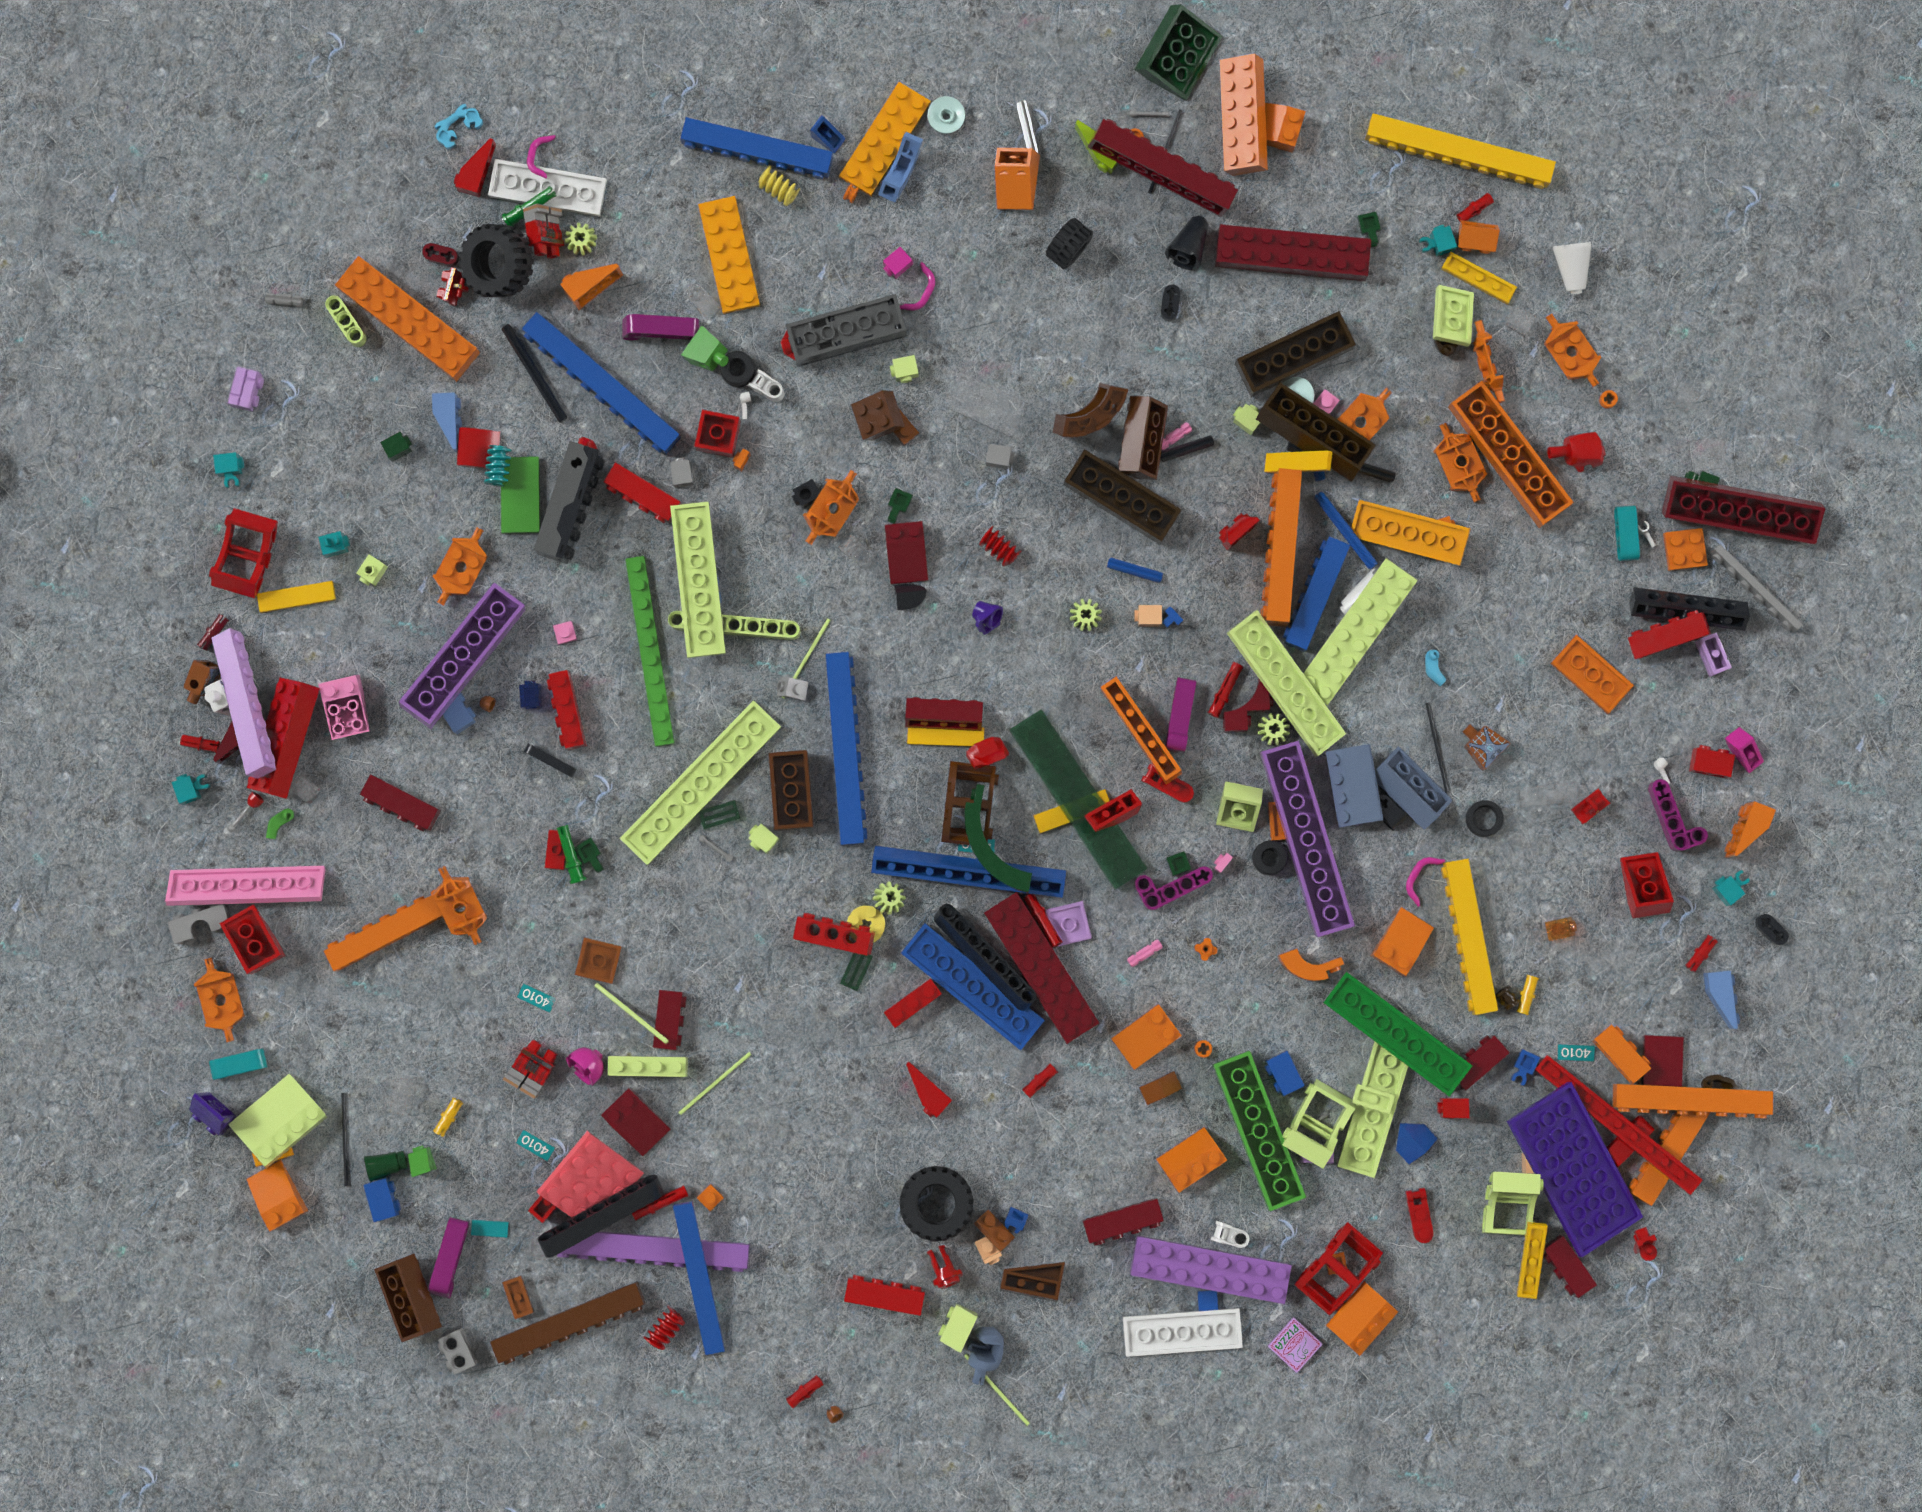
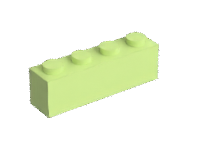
[608,1056,688,1077]

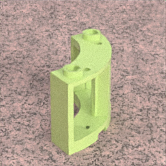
[1282,1079,1356,1169]
[1482,1172,1544,1236]

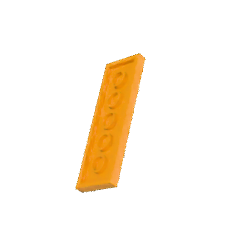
[839,82,931,197]
[698,196,760,314]
[1351,500,1471,566]

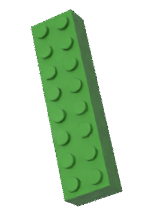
[1212,1051,1306,1211]

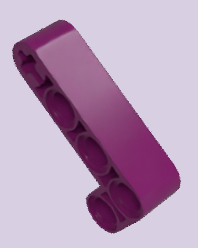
[622,314,699,341]
[1165,677,1196,754]
[1648,779,1708,852]
[1134,866,1213,910]
[429,1217,469,1299]

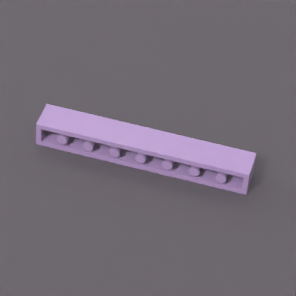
[212,628,276,779]

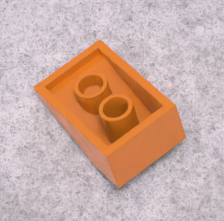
[1265,103,1306,153]
[560,263,623,310]
[1370,907,1434,976]
[1111,1004,1182,1070]
[246,1160,308,1232]

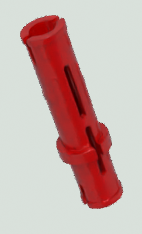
[1207,662,1244,718]
[1023,894,1063,948]
[632,1185,689,1221]

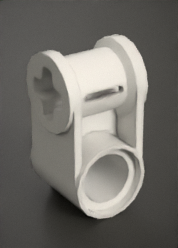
[747,369,784,402]
[1211,1221,1250,1248]

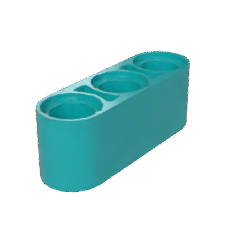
[1614,505,1640,561]
[209,1048,268,1080]

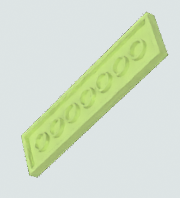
[670,502,726,658]
[1303,558,1418,705]
[1227,610,1346,757]
[1337,1041,1408,1178]

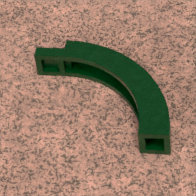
[965,784,1032,893]

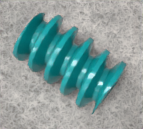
[484,445,512,487]

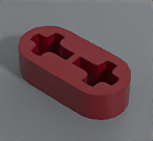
[422,243,459,267]

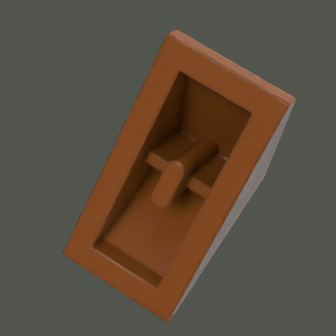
[1139,1071,1182,1105]

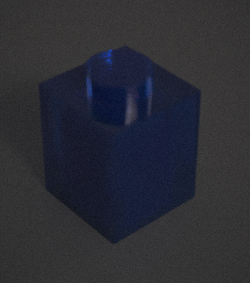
[519,680,542,709]

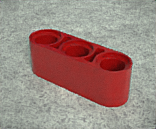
[1606,1115,1655,1167]

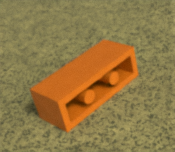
[1592,1024,1651,1085]

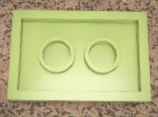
[1433,285,1474,347]

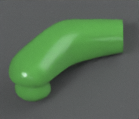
[266,809,294,839]

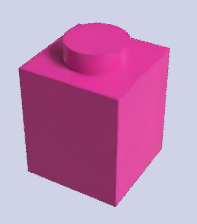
[883,247,913,279]

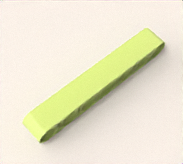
[668,611,801,640]

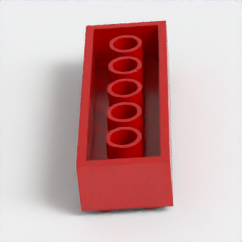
[247,677,320,799]

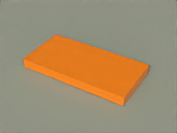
[1550,635,1634,714]

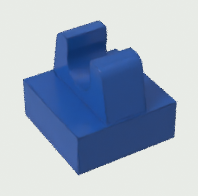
[1162,606,1184,628]
[1004,1207,1028,1233]

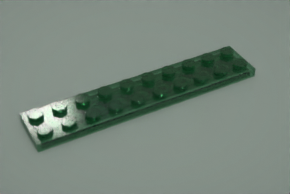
[1009,709,1147,890]

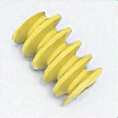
[758,166,800,206]

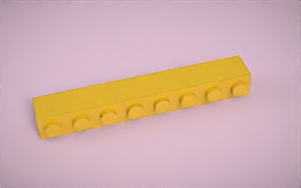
[1441,858,1498,1015]

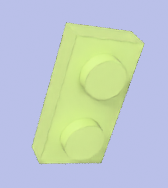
[1352,1084,1395,1114]

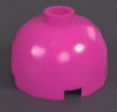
[566,1047,604,1086]

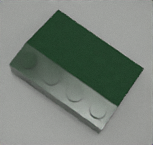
[1134,4,1223,101]

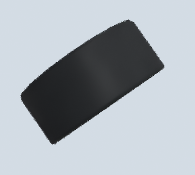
[1466,800,1504,837]

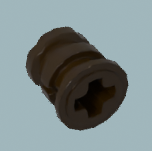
[1495,985,1520,1011]

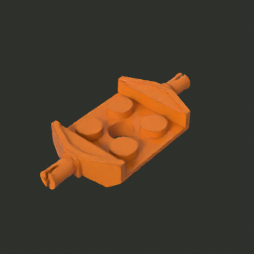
[1544,314,1601,387]
[1473,320,1505,403]
[1337,388,1392,440]
[1433,423,1487,503]
[803,470,859,545]
[432,527,488,606]
[433,866,487,945]
[194,958,245,1043]

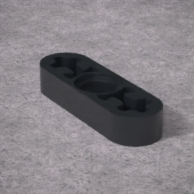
[523,743,577,778]

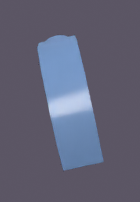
[878,132,923,202]

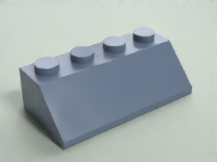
[1326,744,1383,828]
[1375,746,1453,830]

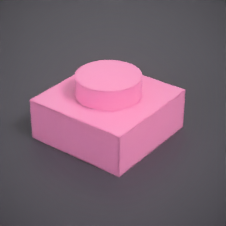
[1314,389,1340,414]
[553,621,577,645]
[1214,853,1233,873]

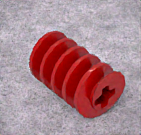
[979,526,1022,567]
[643,1306,685,1350]

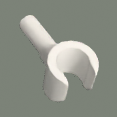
[740,392,751,419]
[1638,521,1656,548]
[1654,758,1670,784]

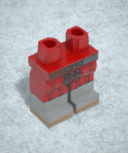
[523,204,564,259]
[502,1040,558,1099]

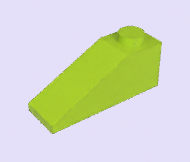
[1075,120,1118,174]

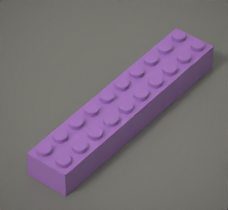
[1260,741,1355,937]

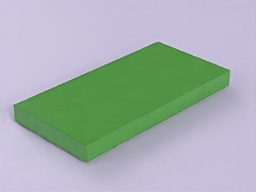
[501,457,540,534]

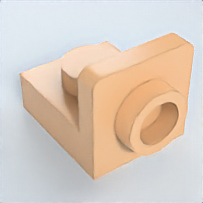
[974,1236,1002,1265]

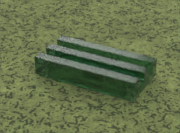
[699,800,741,830]
[840,953,873,991]

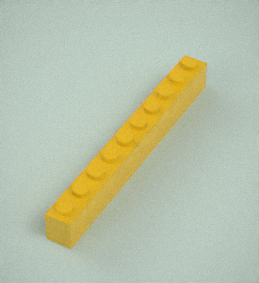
[1365,113,1556,189]

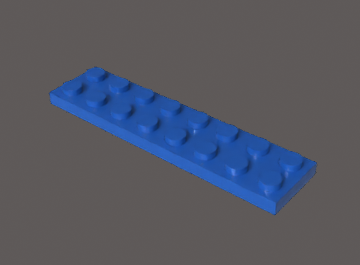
[901,923,1045,1050]

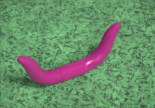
[527,135,556,179]
[900,262,935,311]
[1406,857,1445,907]

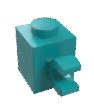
[1419,225,1457,257]
[213,452,244,488]
[318,531,350,558]
[171,774,210,805]
[1712,870,1750,906]

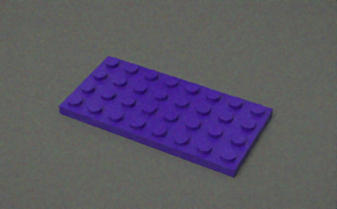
[1506,1082,1643,1257]

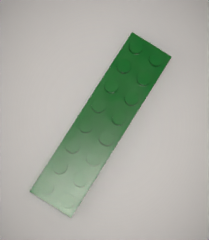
[1323,972,1473,1097]

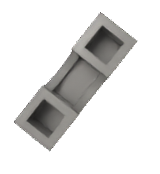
[168,904,231,944]

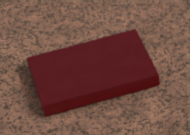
[1642,1035,1684,1087]

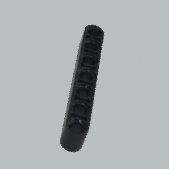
[934,904,1036,1011]
[537,1174,664,1258]

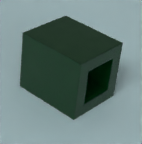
[380,432,413,462]

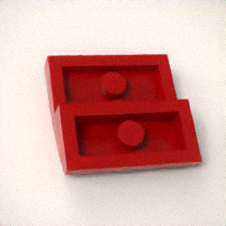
[457,427,500,469]

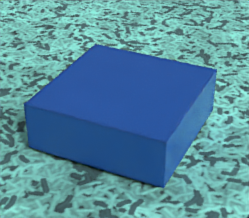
[1197,1290,1218,1311]

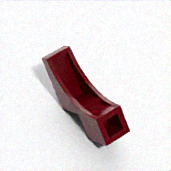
[1223,678,1273,733]

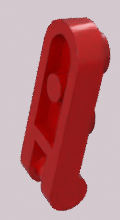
[1141,764,1194,803]
[1405,1188,1433,1243]

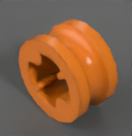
[843,184,859,203]
[1599,390,1618,409]
[1194,1040,1212,1058]

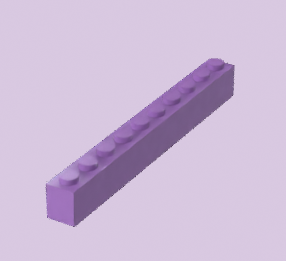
[557,1231,750,1272]

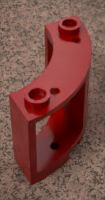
[209,508,278,599]
[1294,1222,1383,1316]

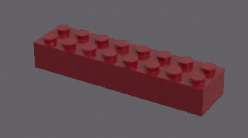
[1088,119,1238,217]
[1215,224,1371,281]
[1662,476,1825,545]
[984,892,1099,1044]

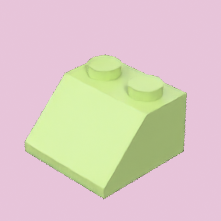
[1216,781,1263,832]
[938,1303,978,1353]

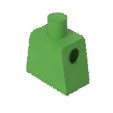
[681,326,729,371]

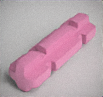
[1162,422,1192,450]
[1127,940,1163,967]

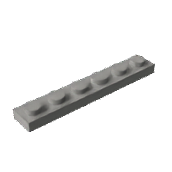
[1710,544,1803,632]

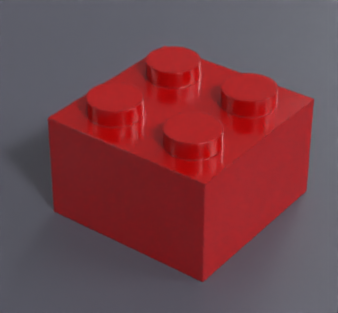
[694,410,741,458]

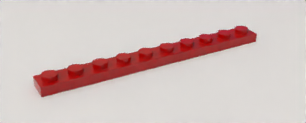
[1535,1055,1703,1195]

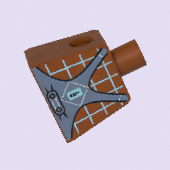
[184,660,221,705]
[1462,724,1511,771]

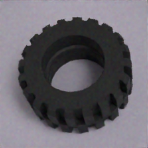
[459,224,534,297]
[899,1166,974,1242]

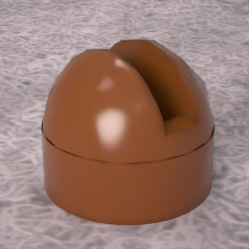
[479,696,496,712]
[826,1406,844,1423]

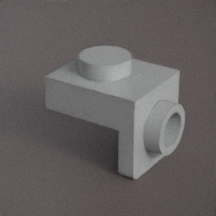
[777,677,809,701]

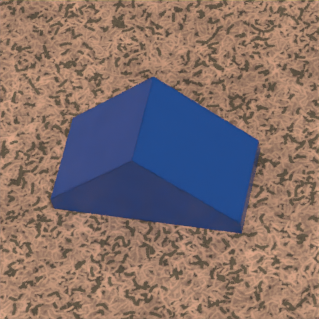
[810,115,846,154]

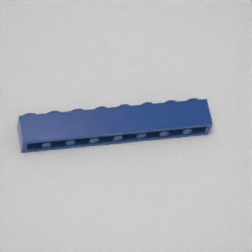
[680,117,833,179]

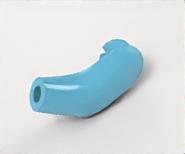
[1425,650,1447,686]

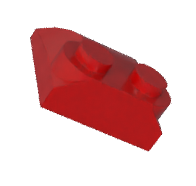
[1219,513,1260,551]

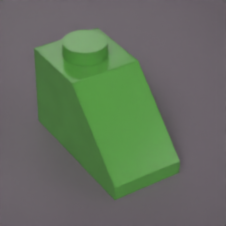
[408,1145,437,1177]

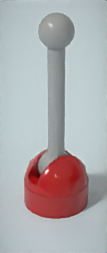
[227,791,264,832]

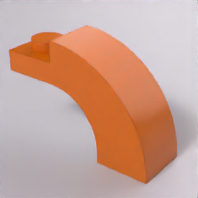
[1277,949,1344,981]

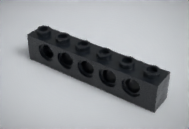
[1629,587,1750,631]

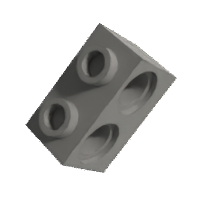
[437,1328,478,1375]

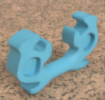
[435,104,483,150]

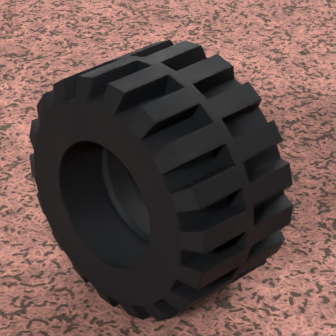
[1046,218,1093,269]

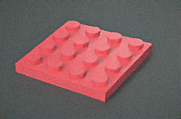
[537,1131,644,1218]

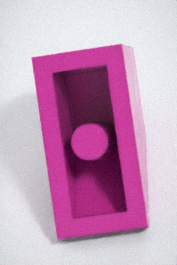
[1725,727,1764,773]

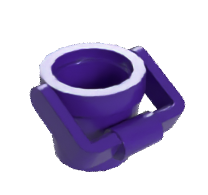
[972,601,1003,635]

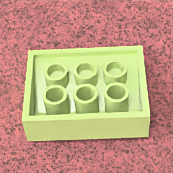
[228,1074,327,1169]

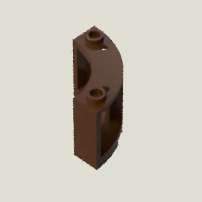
[1052,383,1128,437]
[941,761,999,845]

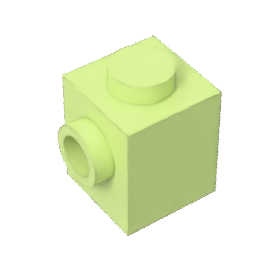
[890,355,919,383]
[1233,404,1260,435]
[356,555,388,586]
[749,824,779,854]

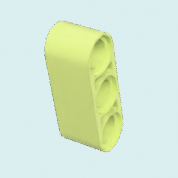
[325,296,367,347]

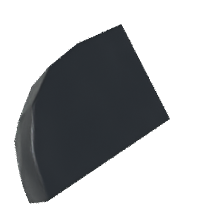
[894,584,927,610]

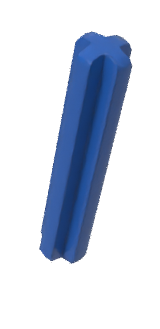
[1107,558,1163,583]

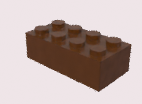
[1119,396,1168,480]
[769,750,814,831]
[374,1253,442,1342]

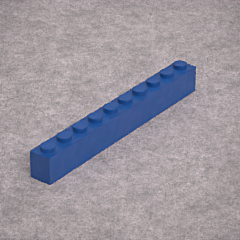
[522,312,681,455]
[826,652,868,846]
[871,846,1066,898]

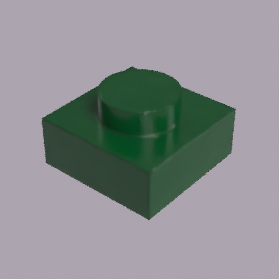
[1166,851,1191,876]

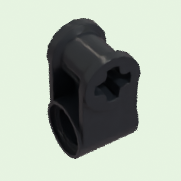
[1379,795,1408,831]

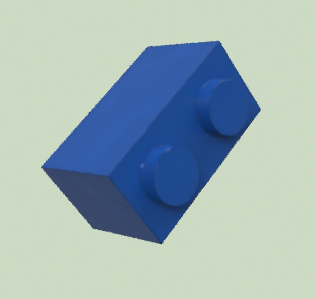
[1264,1051,1305,1096]
[363,1177,401,1222]

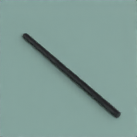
[1148,109,1182,194]
[1425,703,1449,793]
[341,1093,348,1186]

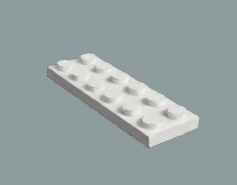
[488,159,607,217]
[1123,1308,1243,1357]

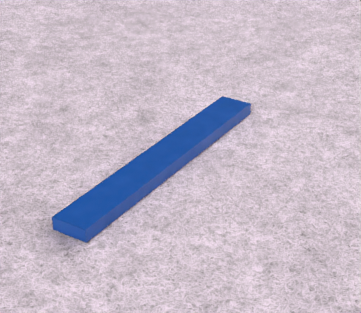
[673,1201,725,1355]

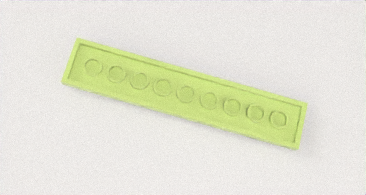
[620,700,781,865]

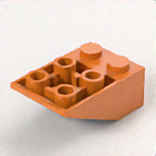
[995,148,1040,210]
[1724,801,1776,858]

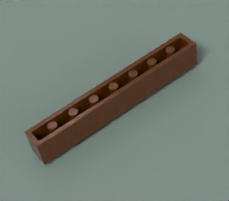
[490,1282,646,1365]

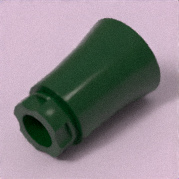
[364,1151,408,1183]

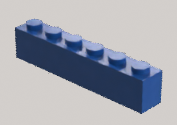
[1283,536,1350,652]

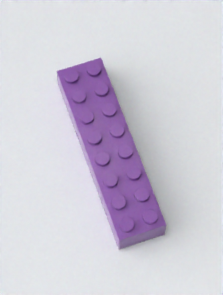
[399,583,525,729]
[1130,1235,1292,1304]

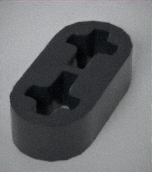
[1161,284,1181,322]
[1755,914,1789,945]

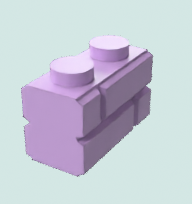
[227,367,264,411]
[1695,632,1732,677]

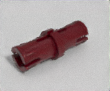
[197,613,229,651]

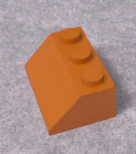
[1156,1127,1227,1193]
[1326,1281,1398,1356]

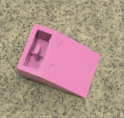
[318,675,370,740]

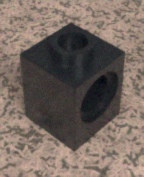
[791,479,820,509]

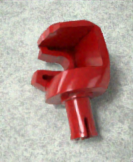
[1547,432,1606,472]

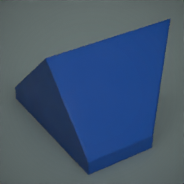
[1396,1123,1437,1165]

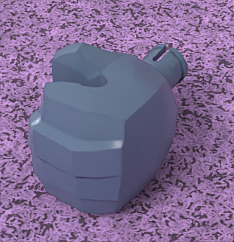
[966,1327,1004,1385]

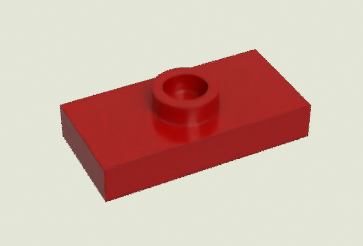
[544,830,566,870]

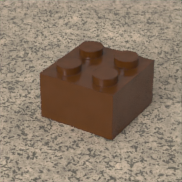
[851,390,905,441]

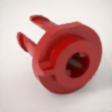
[927,1245,963,1289]

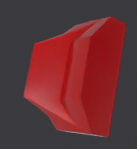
[966,737,1009,770]

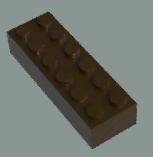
[1235,311,1356,397]
[1256,382,1376,482]
[1063,449,1182,545]

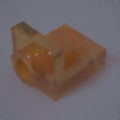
[1545,917,1577,941]

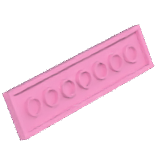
[165,866,325,906]

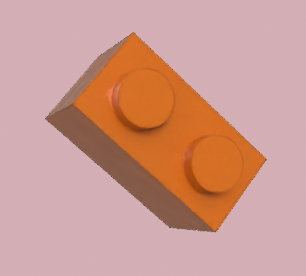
[1456,220,1500,254]

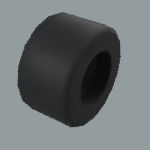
[720,351,755,388]
[1252,840,1288,875]

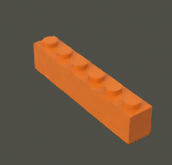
[1101,676,1182,784]
[1629,1111,1710,1206]

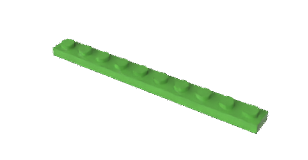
[625,556,675,747]

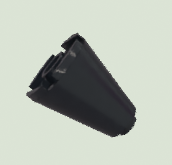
[1165,216,1208,270]

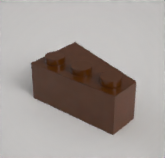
[999,1262,1065,1302]

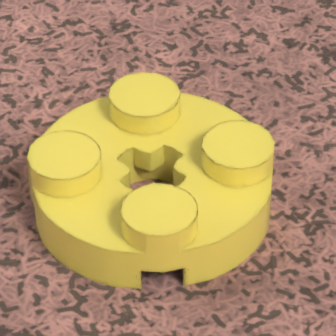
[847,906,885,943]

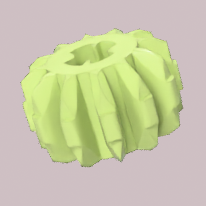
[565,223,597,256]
[1070,599,1102,631]
[1257,713,1290,746]
[873,881,906,915]

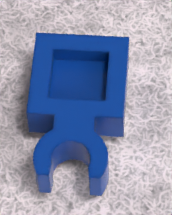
[1511,1049,1540,1086]

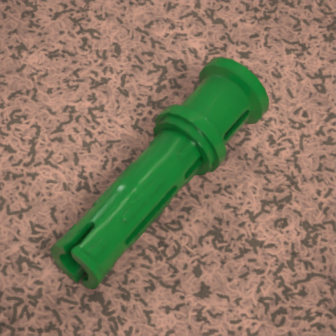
[502,186,557,227]
[556,825,587,884]

